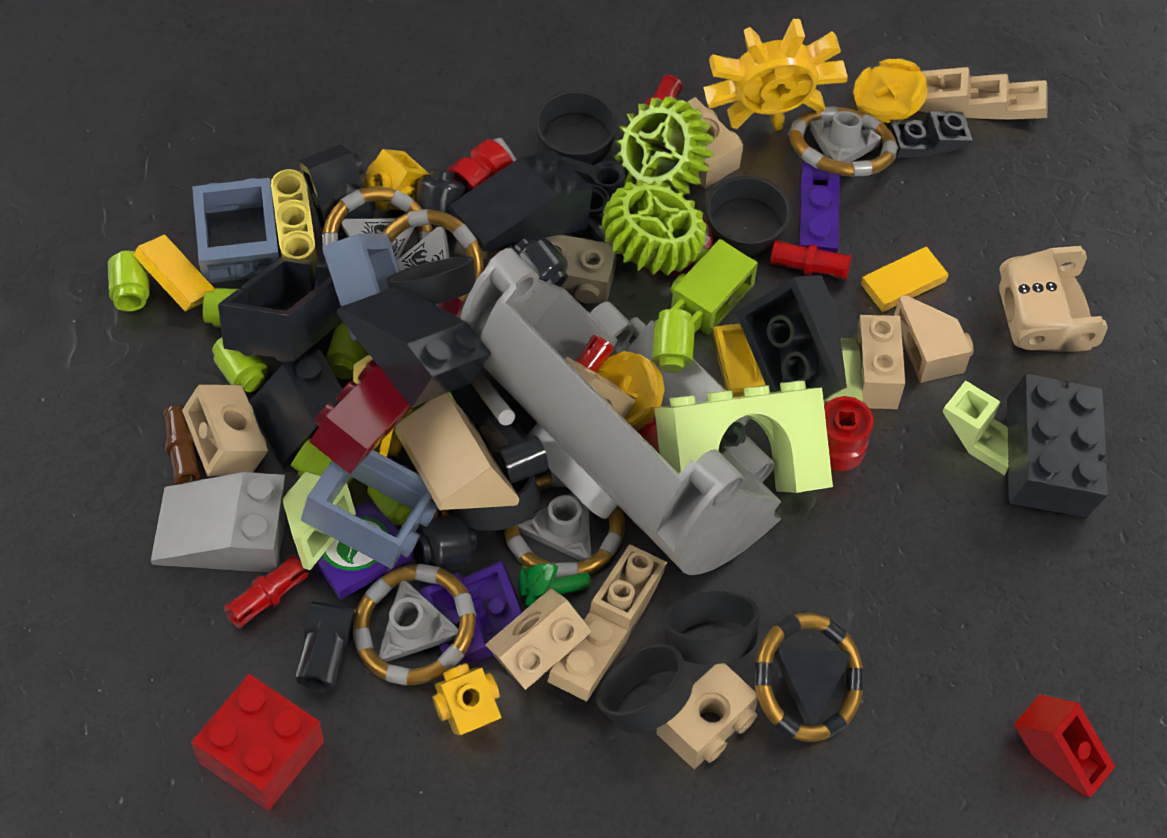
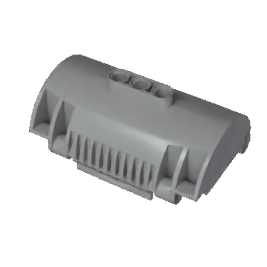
[460,248,781,575]

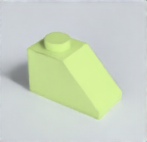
[282,472,356,570]

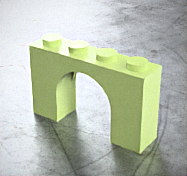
[655,381,833,493]

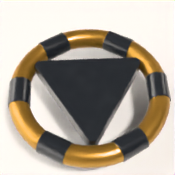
[754,613,864,742]

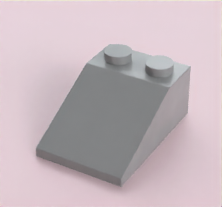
[151,472,288,573]

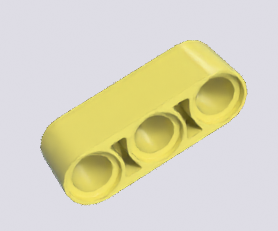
[271,169,318,276]

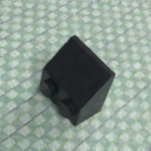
[249,349,342,468]

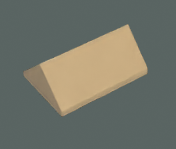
[395,393,519,510]

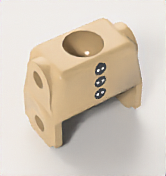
[999,246,1108,353]

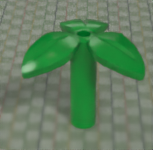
[518,563,591,609]

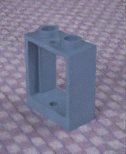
[192,178,280,283]
[322,233,400,340]
[301,451,438,569]

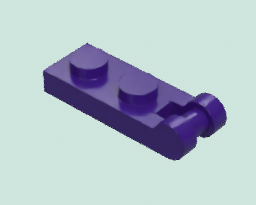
[798,161,840,253]

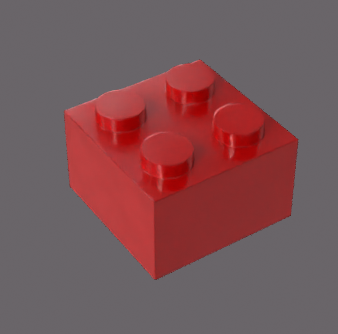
[191,674,324,811]

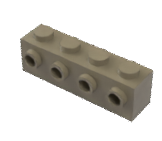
[454,234,617,304]

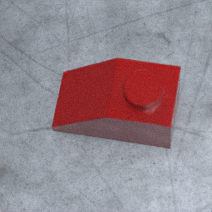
[1014,694,1115,798]

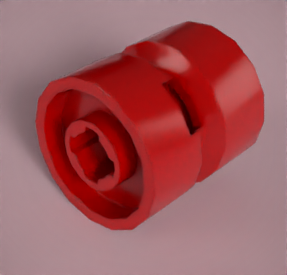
[447,139,514,193]
[824,396,874,471]

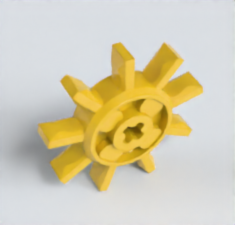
[703,19,848,131]

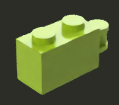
[670,239,758,335]

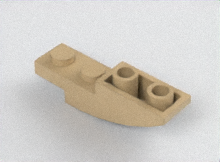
[548,544,667,701]

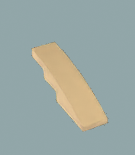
[919,67,1048,120]

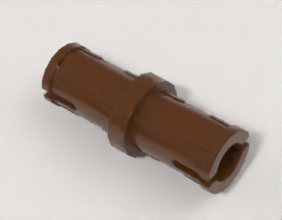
[163,405,200,485]

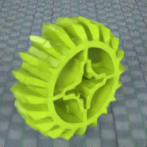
[614,97,715,194]
[601,179,707,275]

